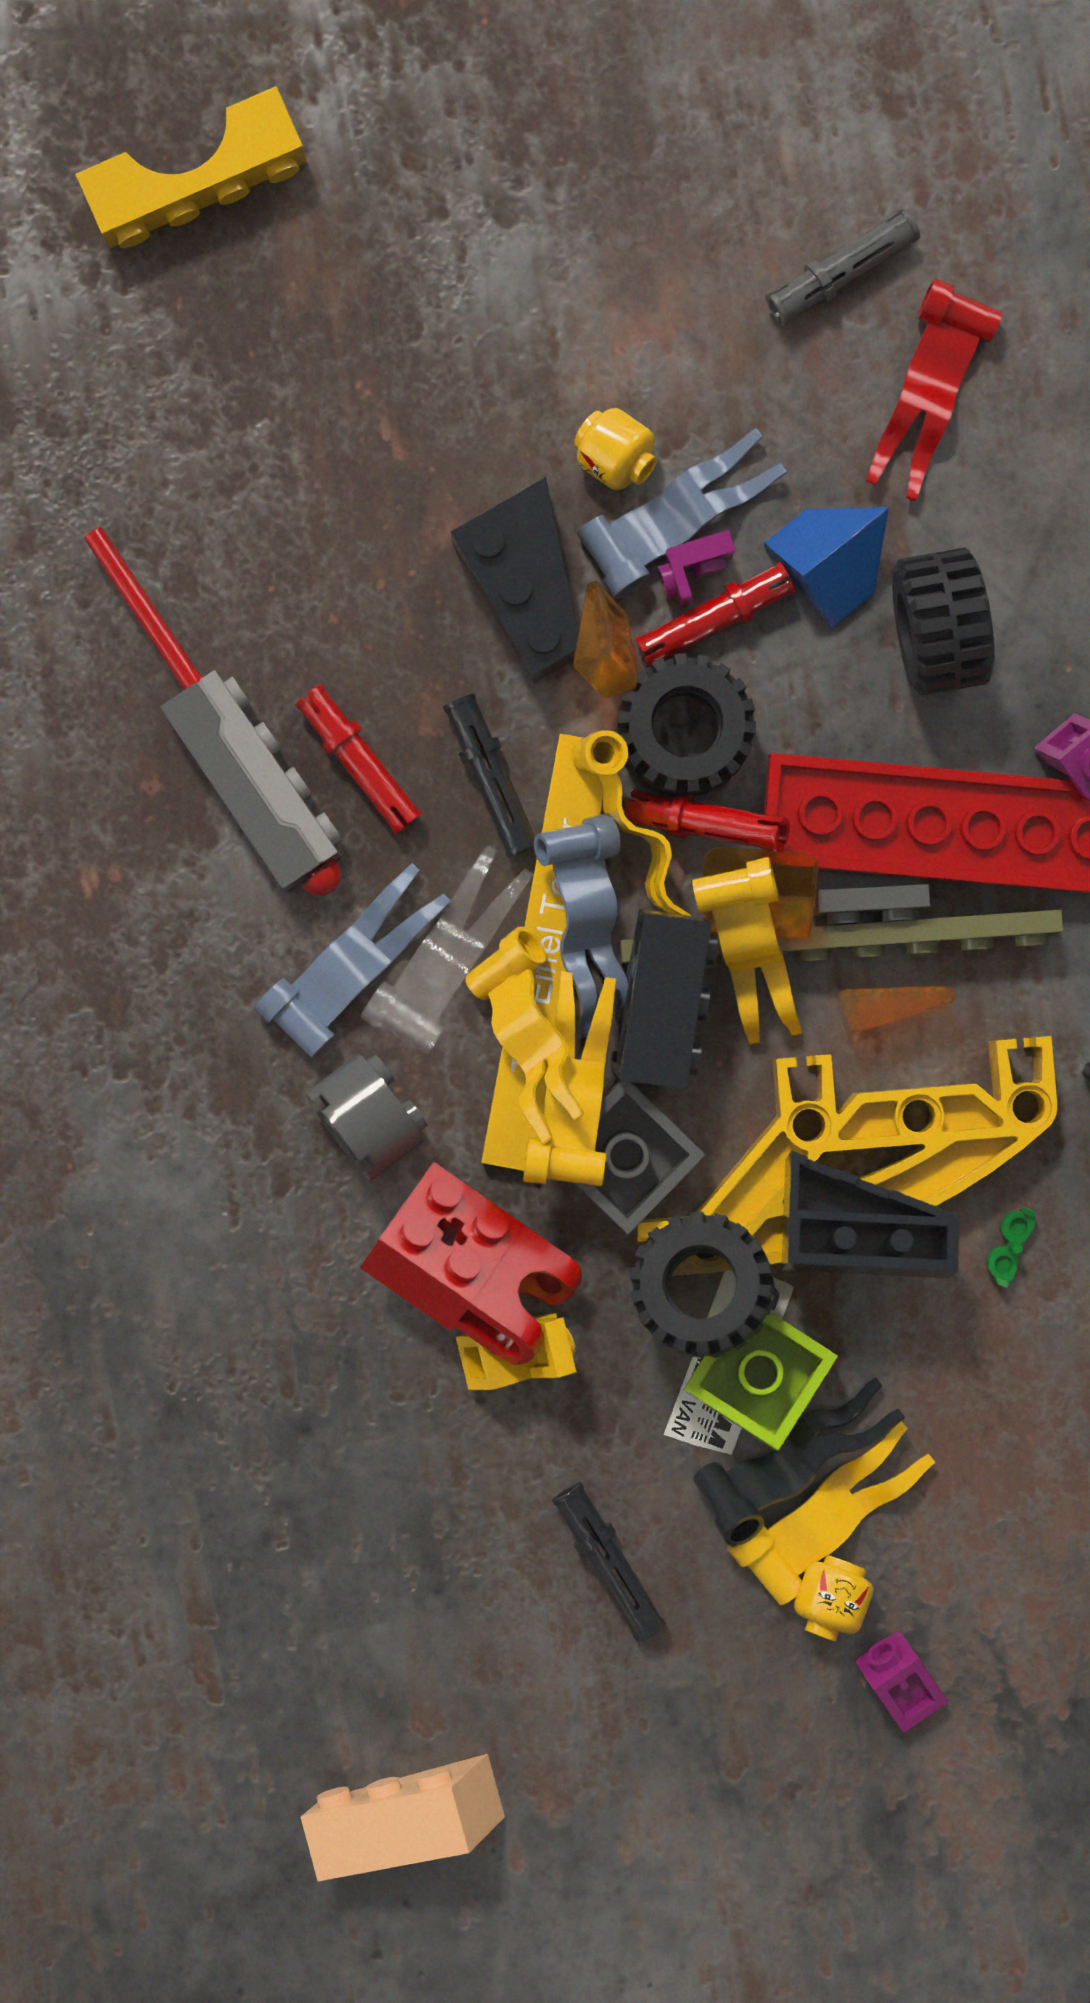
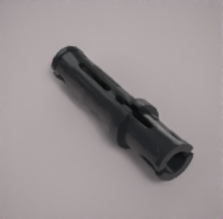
[443,693,535,857]
[552,1482,666,1642]

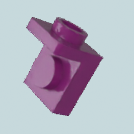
[658,530,736,608]
[1034,713,1090,799]
[856,1631,949,1733]

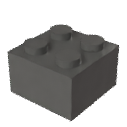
[575,1080,706,1235]

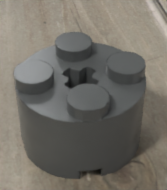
[304,1053,428,1181]

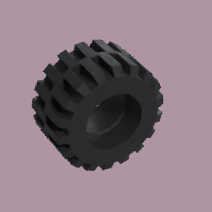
[892,547,995,696]
[616,653,756,797]
[629,1212,775,1358]

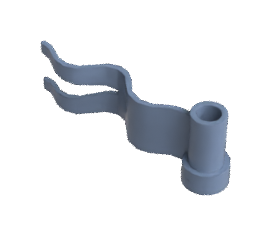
[577,428,787,600]
[534,814,628,1039]
[253,863,451,1058]

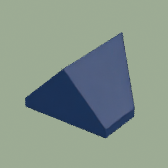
[764,507,889,629]

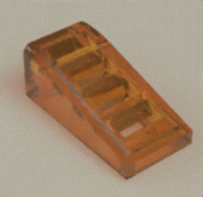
[573,580,638,699]
[834,986,956,1034]

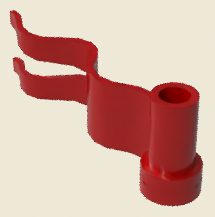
[865,278,1003,502]

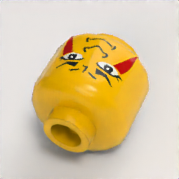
[574,408,657,490]
[794,1555,874,1642]

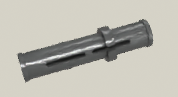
[765,209,921,326]

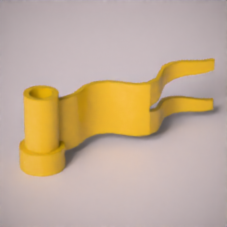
[571,730,691,916]
[692,857,802,1045]
[465,927,584,1144]
[523,971,616,1186]
[727,1421,935,1605]

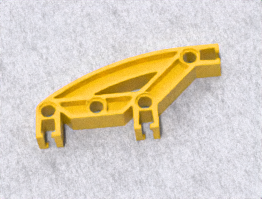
[636,1036,1057,1276]

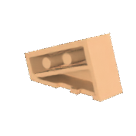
[301,1754,505,1881]

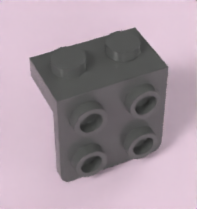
[809,869,930,925]

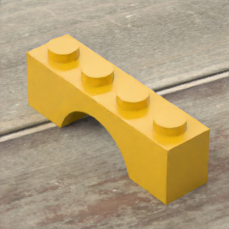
[76,86,307,249]

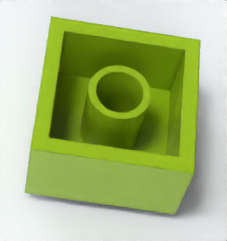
[683,1312,838,1450]

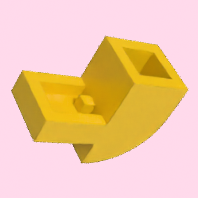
[456,1313,576,1390]

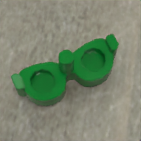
[986,1207,1036,1288]

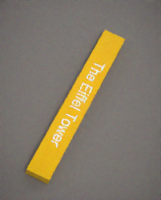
[481,733,603,1171]

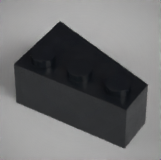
[451,477,581,683]

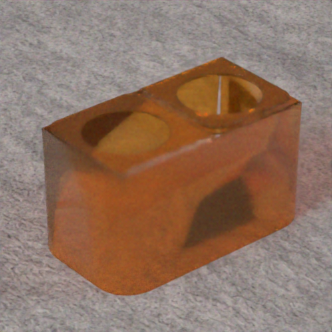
[702,847,818,939]

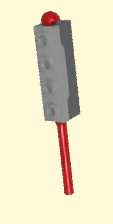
[84,527,342,896]

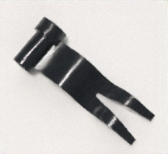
[694,1377,905,1546]

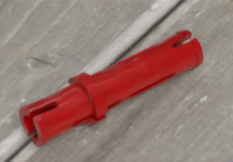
[635,562,796,668]
[295,684,423,835]
[625,789,790,853]

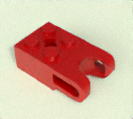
[360,1162,582,1365]

